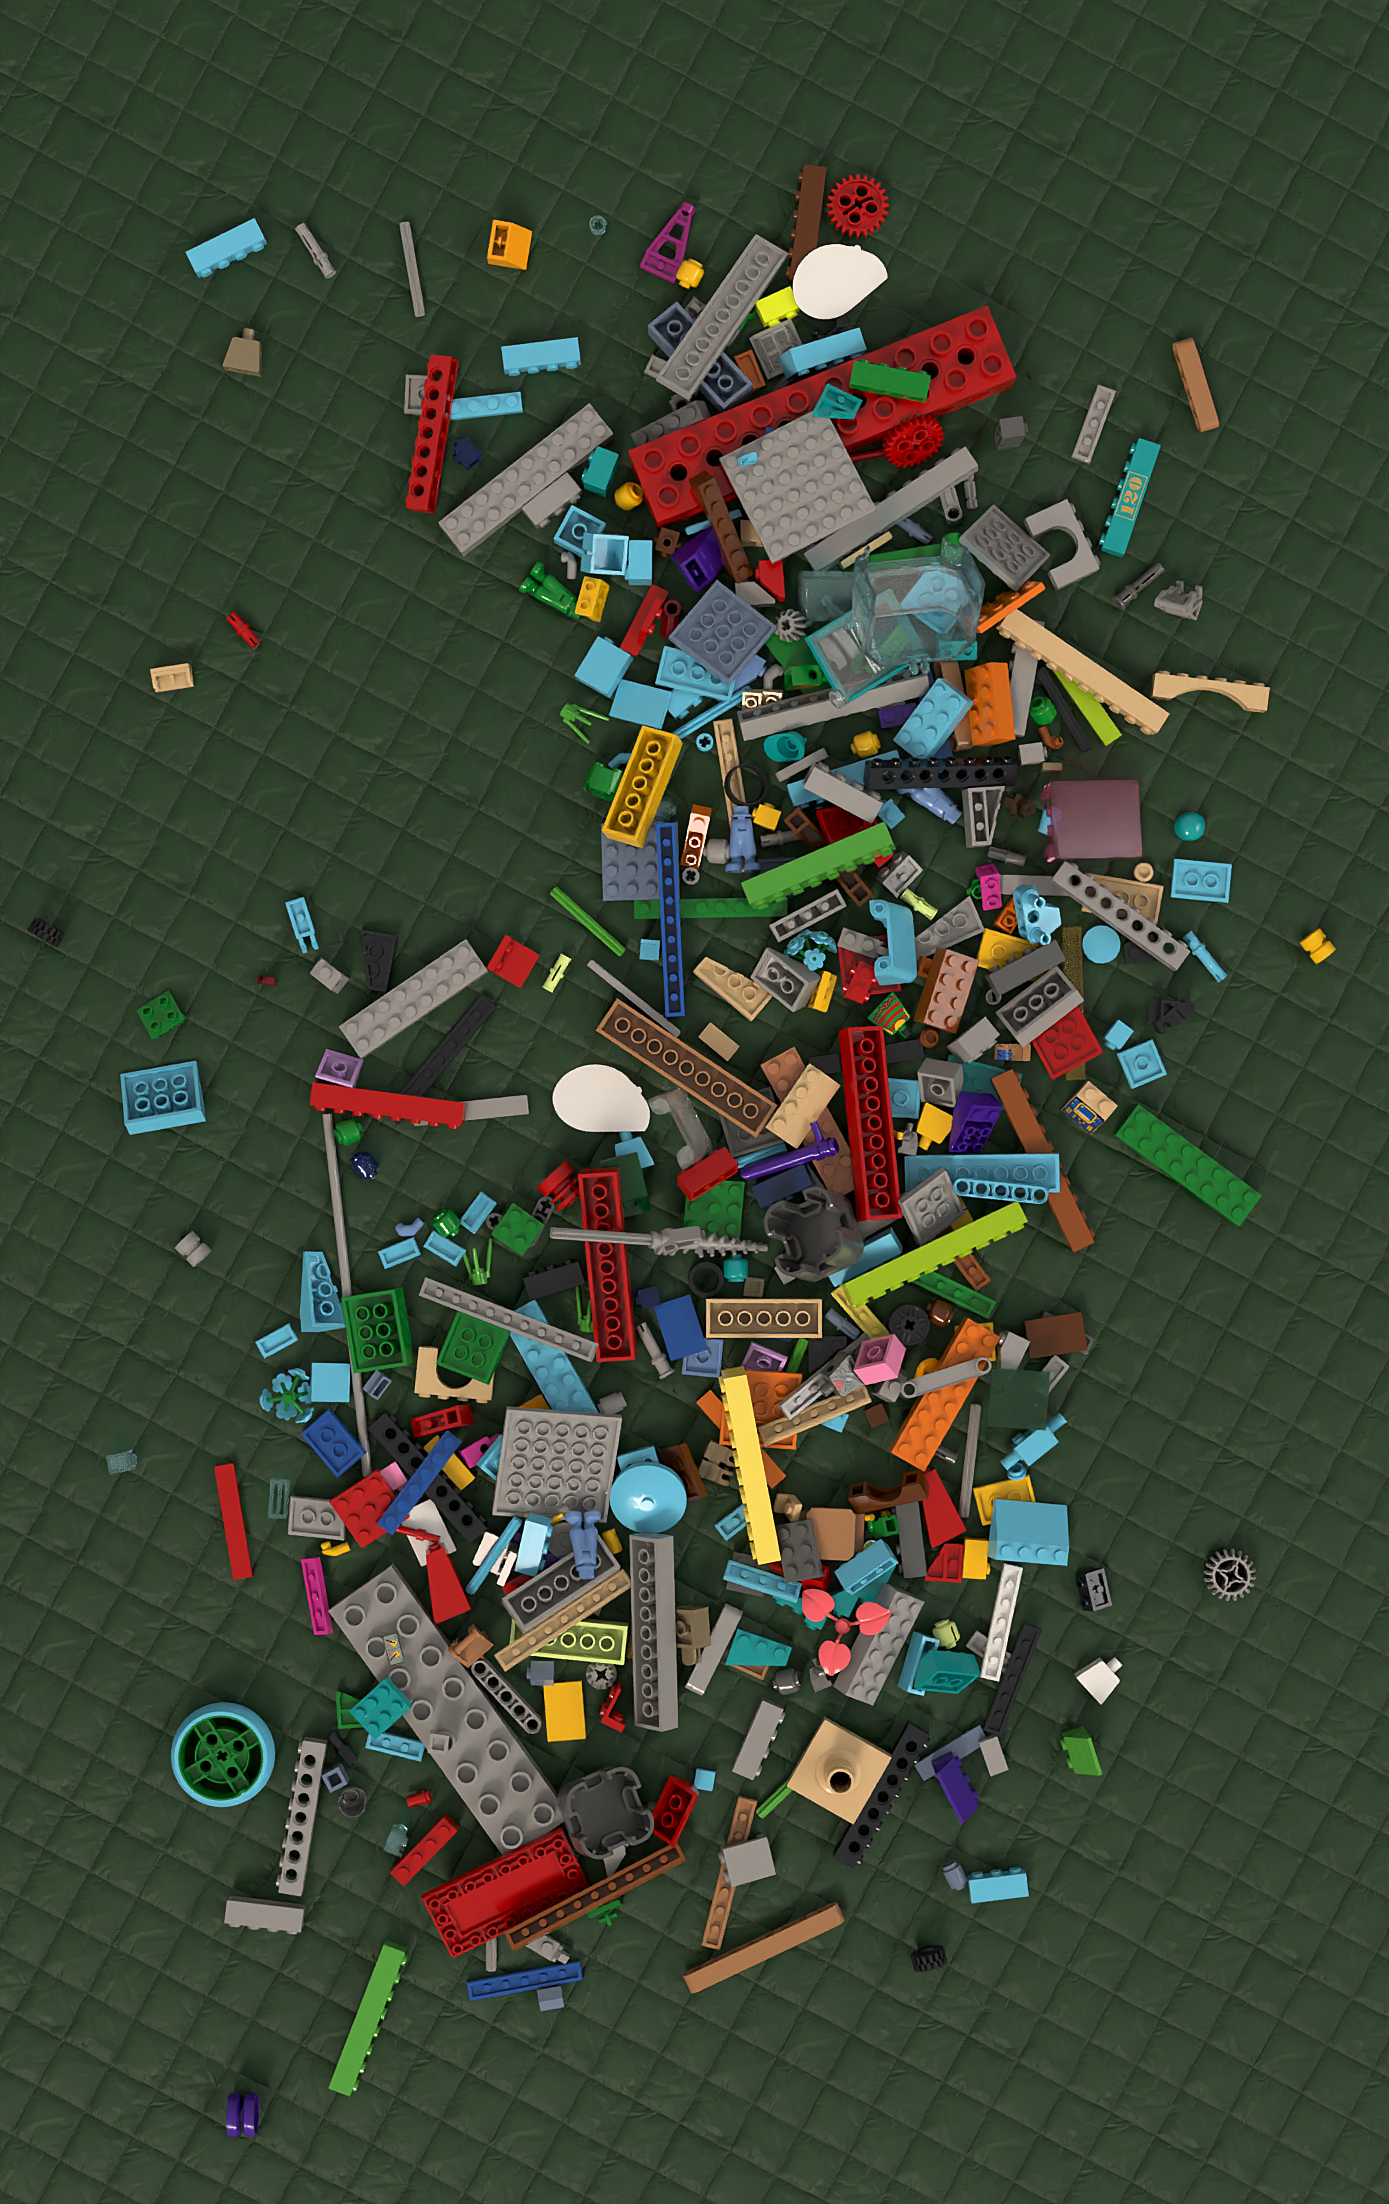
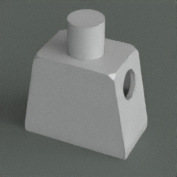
[309,957,349,994]
[871,1368,908,1402]

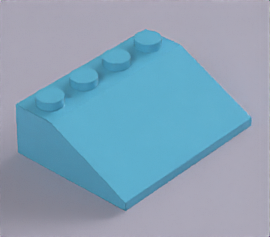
[120,1061,206,1135]
[987,1498,1069,1566]

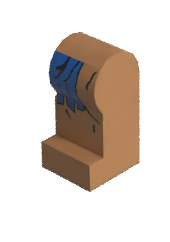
[994,1044,1031,1061]

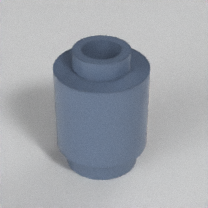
[942,1860,968,1891]

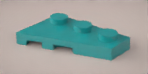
[725,1628,792,1666]

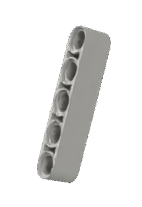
[684,1603,743,1696]
[471,1657,542,1734]

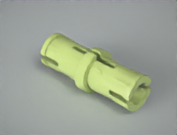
[900,888,938,920]
[542,954,571,993]

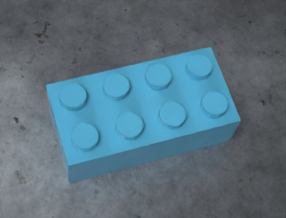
[893,678,974,759]

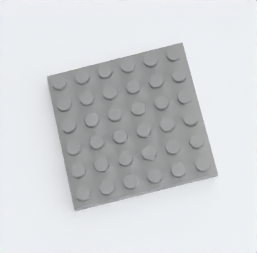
[719,410,876,564]
[492,1406,622,1523]

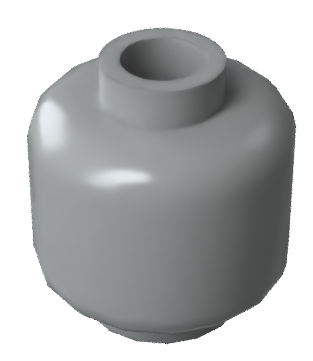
[703,838,731,864]

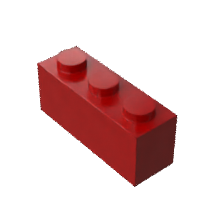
[677,1147,738,1202]

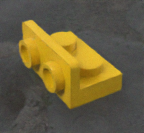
[575,576,610,622]
[808,971,837,1012]

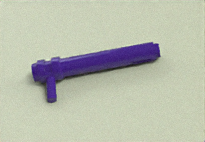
[740,1121,839,1181]

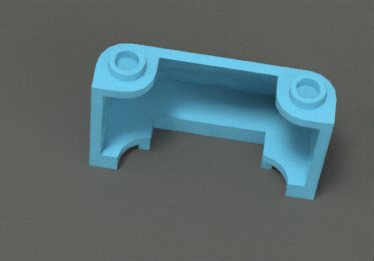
[869,900,917,986]

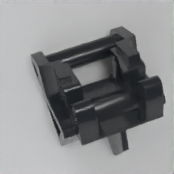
[1148,1000,1195,1034]

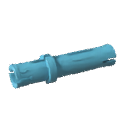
[1182,930,1227,982]

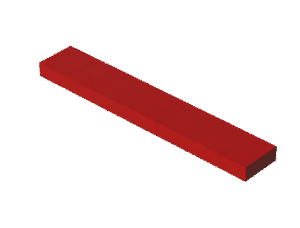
[214,1463,253,1580]

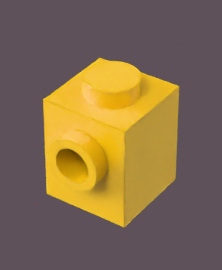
[751,802,781,831]

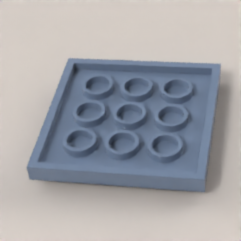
[668,580,777,686]
[601,822,680,901]

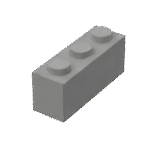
[522,472,582,529]

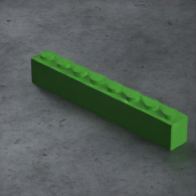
[328,1939,408,2097]

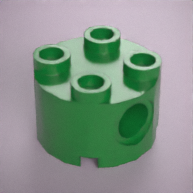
[583,762,623,801]

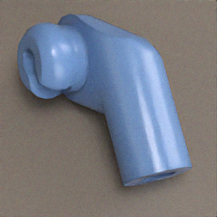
[395,1217,425,1236]

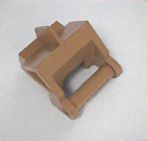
[448,1623,494,1668]

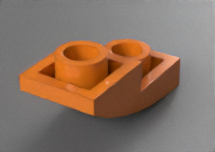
[993,897,1018,935]

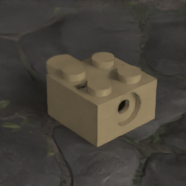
[675,1605,711,1666]

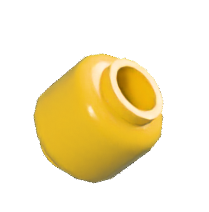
[676,258,704,289]
[615,482,643,511]
[851,731,881,759]

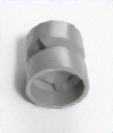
[175,1231,212,1267]

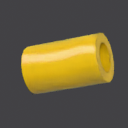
[601,1528,623,1555]

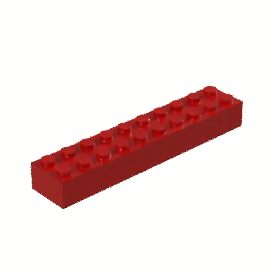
[838,1026,902,1222]
[578,1167,637,1362]

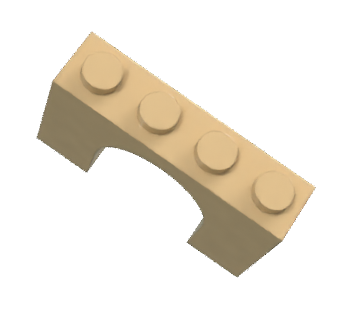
[414,1345,495,1403]

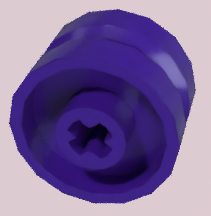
[226,2092,259,2137]

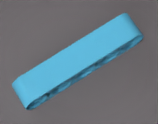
[953,1176,1049,1204]

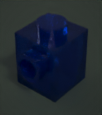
[452,437,482,470]
[635,1285,661,1310]

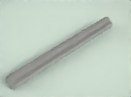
[958,1403,981,1518]

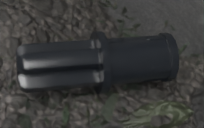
[326,1730,358,1766]

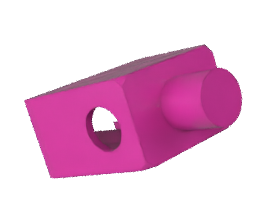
[459,1433,500,1468]

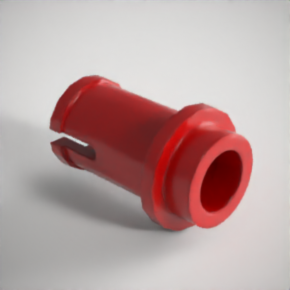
[406,1789,432,1808]

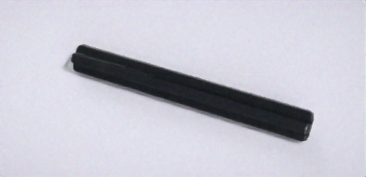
[1036,667,1092,752]

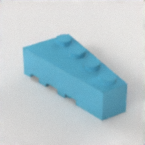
[779,328,867,379]

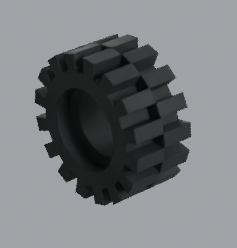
[27,917,65,947]
[910,1945,947,1972]

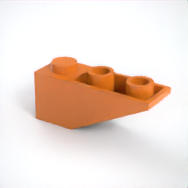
[680,804,712,869]

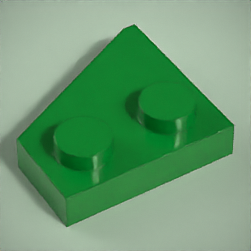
[336,1691,363,1729]

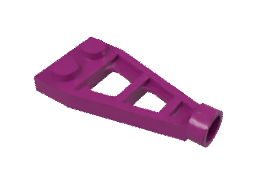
[639,202,696,284]

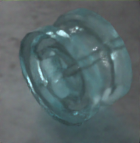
[589,215,607,235]

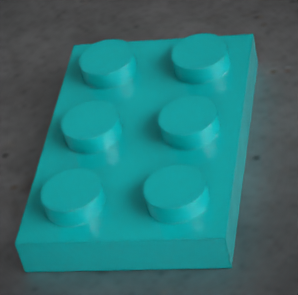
[349,1676,413,1740]

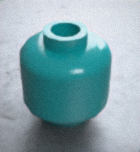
[723,1255,748,1282]

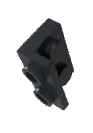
[1075,1568,1112,1612]

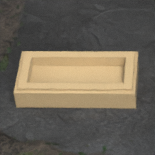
[698,1022,740,1061]

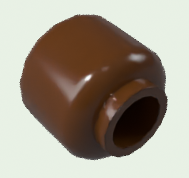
[925,1299,955,1327]

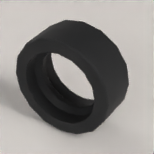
[688,1261,724,1298]

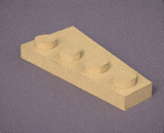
[693,957,772,1021]

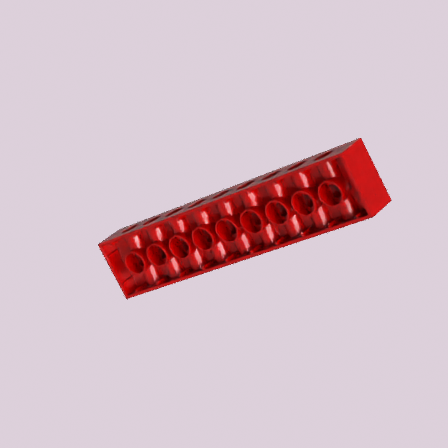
[628,305,1017,531]

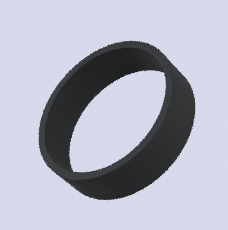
[724,763,768,807]

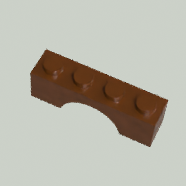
[848,1470,930,1514]

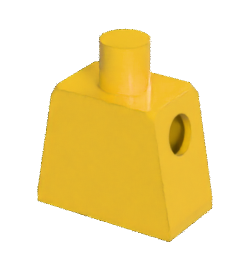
[915,1102,953,1150]

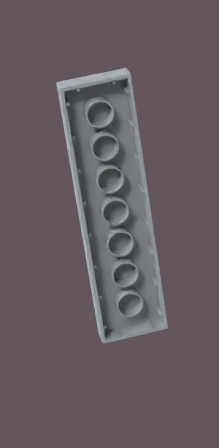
[328,1563,564,1855]

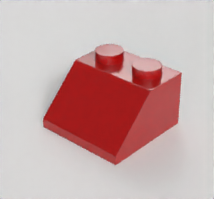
[755,559,785,604]

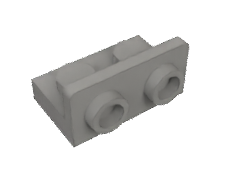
[876,851,923,898]

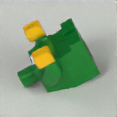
[865,1511,900,1538]

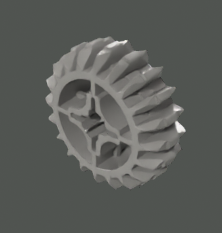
[1204,1549,1256,1601]

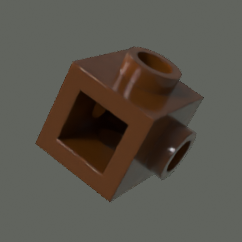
[653,527,682,558]

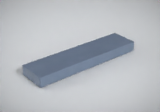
[914,1724,987,1781]

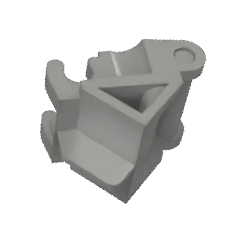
[1154,580,1202,620]

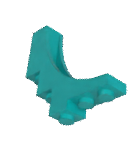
[772,1565,896,1630]

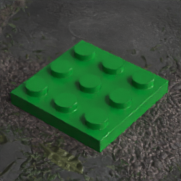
[683,1180,745,1239]
[436,1311,511,1385]

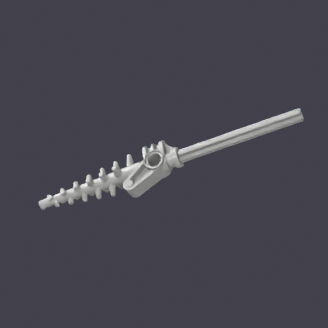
[550,1226,768,1258]

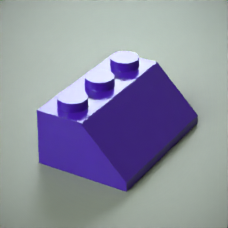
[931,1751,979,1824]

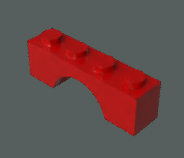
[390,1813,459,1886]

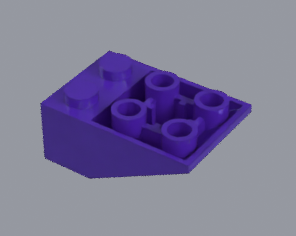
[671,525,723,592]
[949,1092,1003,1154]

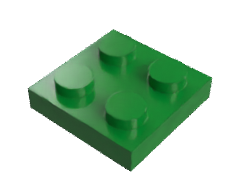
[491,1203,545,1256]

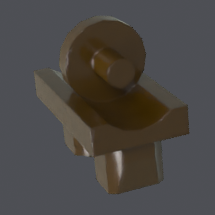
[1003,793,1036,819]

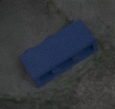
[751,1164,816,1210]

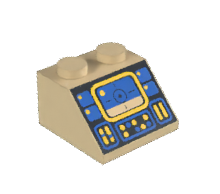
[1061,1081,1117,1135]

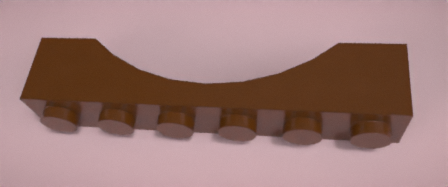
[689,470,754,584]
[784,805,874,907]

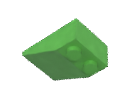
[1060,1726,1102,1776]

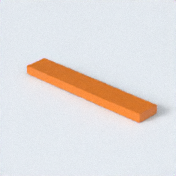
[696,1390,786,1488]

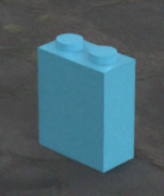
[574,636,633,698]

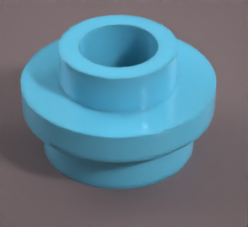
[1007,1463,1026,1480]

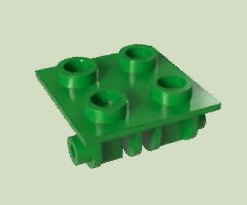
[136,990,186,1040]

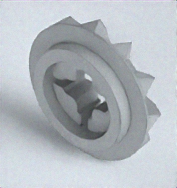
[586,1662,617,1690]

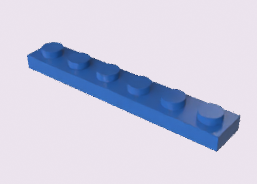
[376,1430,462,1535]

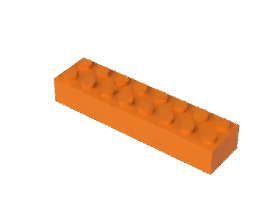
[888,1317,1001,1471]

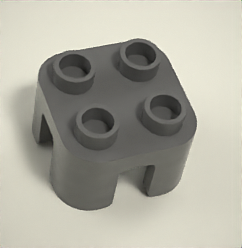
[764,1187,864,1282]
[557,1765,654,1859]

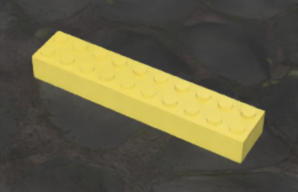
[718,1366,781,1565]

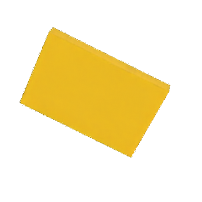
[973,1474,1036,1526]
[543,1680,586,1742]

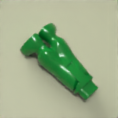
[519,561,581,620]

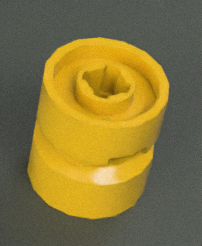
[1300,928,1336,964]

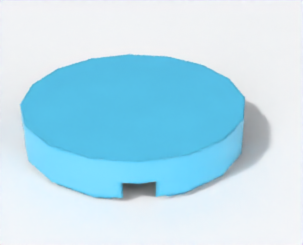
[1082,925,1121,964]

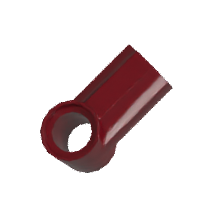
[659,600,681,638]

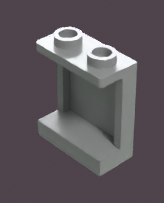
[718,1834,776,1887]

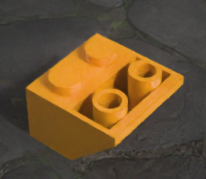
[487,220,532,270]

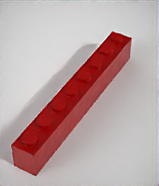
[309,1082,467,1129]

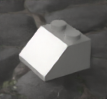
[918,1058,963,1108]

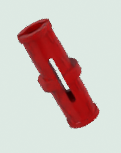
[226,611,261,648]

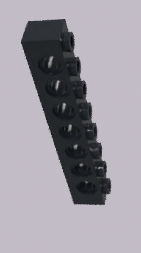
[863,755,1018,790]
[368,1411,488,1544]
[832,1720,930,1869]

